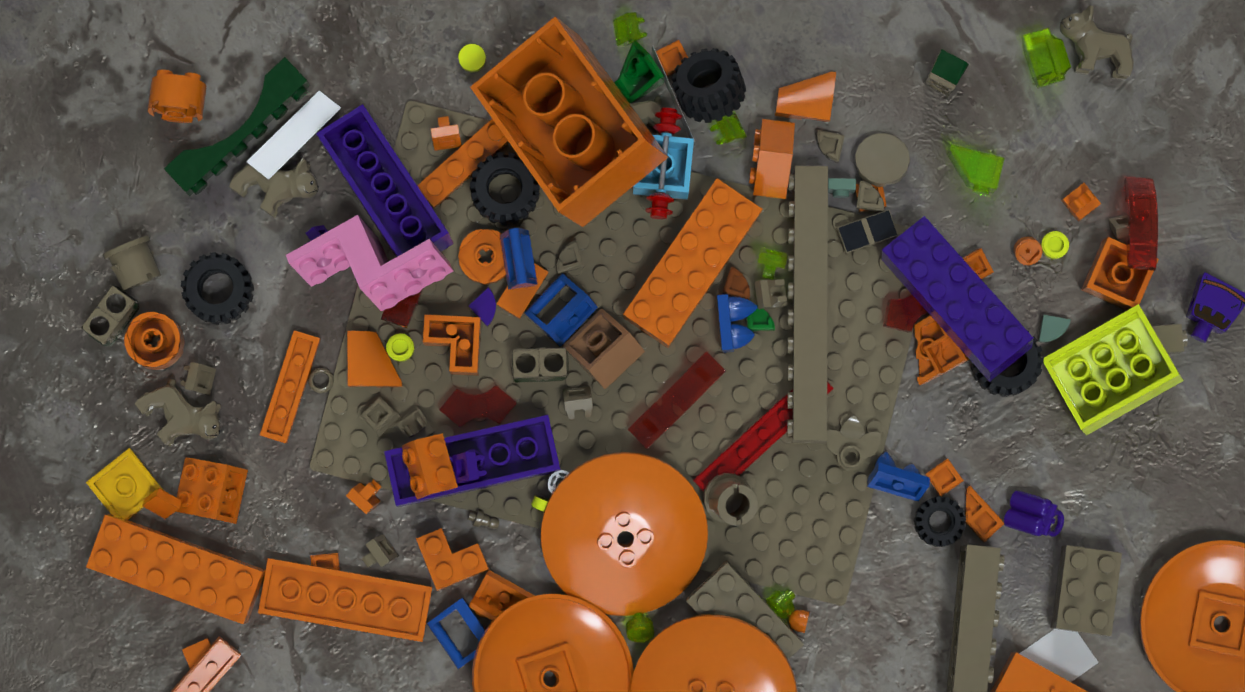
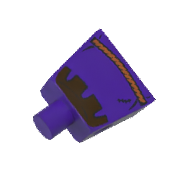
[1186,272,1245,343]

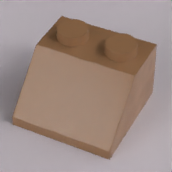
[562,308,645,389]

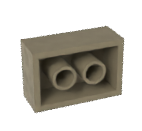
[1051,545,1122,636]

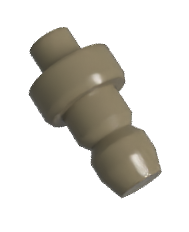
[467,510,499,529]

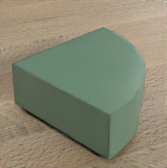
[1038,315,1071,343]

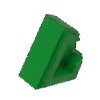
[747,305,775,331]

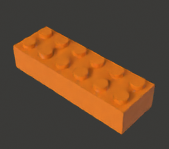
[623,178,763,348]
[86,514,266,624]

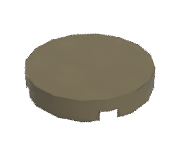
[855,133,910,187]

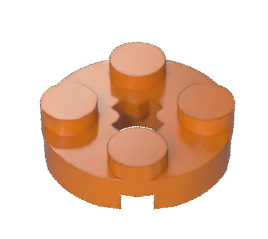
[458,229,506,285]

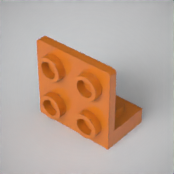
[176,457,248,524]

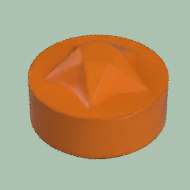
[1013,236,1042,265]

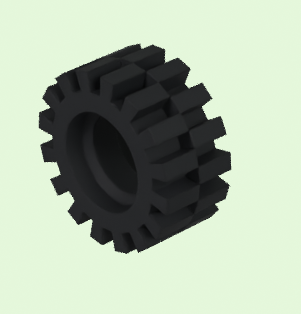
[914,496,966,547]

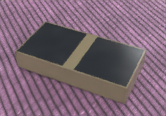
[837,210,898,254]

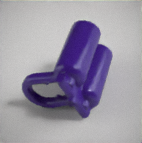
[1004,490,1064,537]

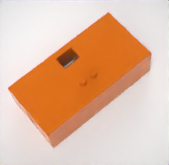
[991,652,1088,692]

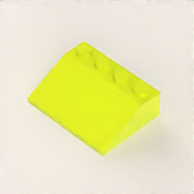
[1044,304,1184,436]

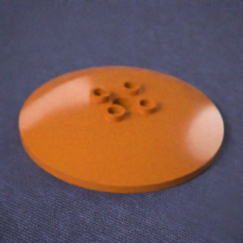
[541,452,708,616]
[1140,540,1245,692]
[472,594,634,692]
[631,615,798,692]

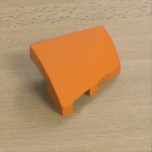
[775,72,836,122]
[914,315,969,385]
[347,331,402,388]

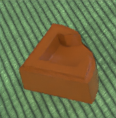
[722,267,750,300]

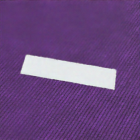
[652,46,695,148]
[246,91,341,180]

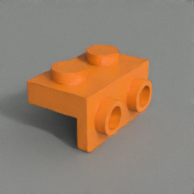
[402,433,458,499]
[469,570,535,620]

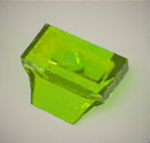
[1021,28,1071,89]

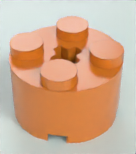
[147,69,207,123]
[124,312,185,370]

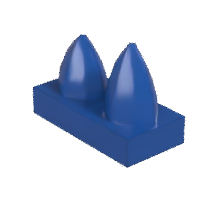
[717,294,758,353]
[867,452,930,501]

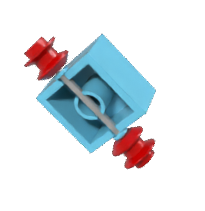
[633,108,694,219]

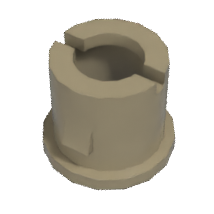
[102,236,161,291]
[703,473,758,526]

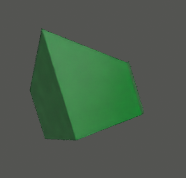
[614,39,665,103]

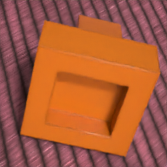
[431,116,462,151]
[1061,183,1101,222]
[346,479,382,514]

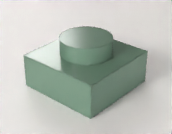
[828,178,856,198]

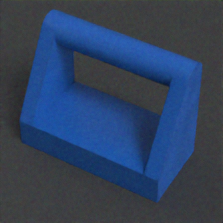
[500,228,538,290]
[524,273,598,347]
[427,598,485,669]

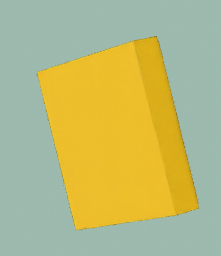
[86,448,164,520]

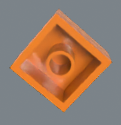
[1081,237,1159,310]

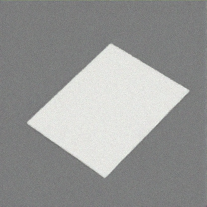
[1019,629,1099,682]

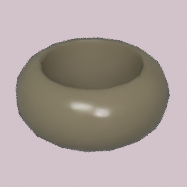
[308,368,334,393]

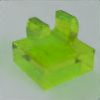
[613,12,647,46]
[710,113,747,145]
[758,247,788,279]

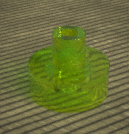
[766,589,796,619]
[626,613,654,642]

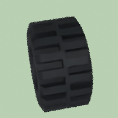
[672,48,746,123]
[470,152,540,225]
[181,252,254,325]
[970,331,1044,397]

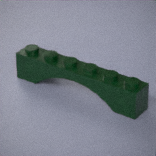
[164,57,310,196]

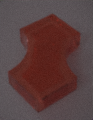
[883,294,927,333]
[439,385,517,428]

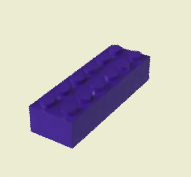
[316,104,454,257]
[882,216,1034,382]
[384,415,560,507]

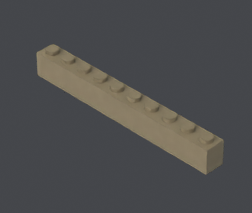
[787,166,828,444]

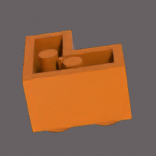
[749,119,795,199]
[423,315,481,376]
[416,528,490,591]

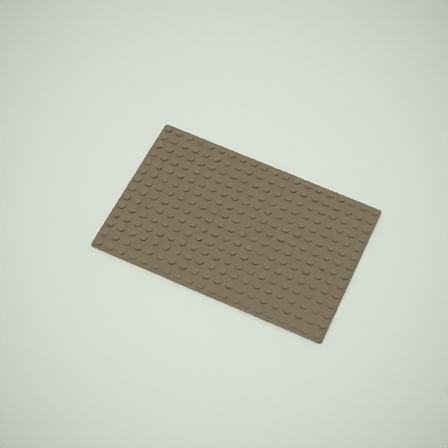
[310,101,920,606]

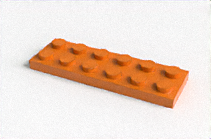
[258,558,433,642]

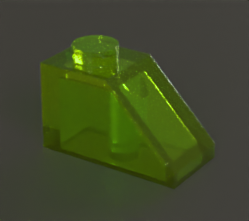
[947,144,1004,196]

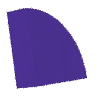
[468,287,496,327]

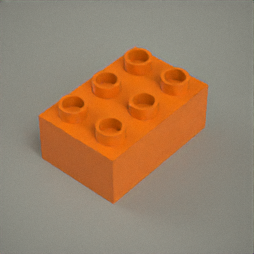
[470,17,669,227]

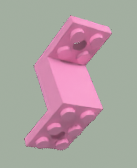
[286,215,453,311]

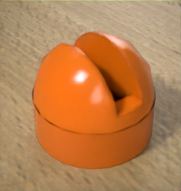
[789,610,809,633]

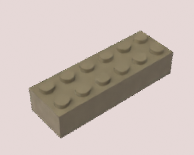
[946,545,1004,692]

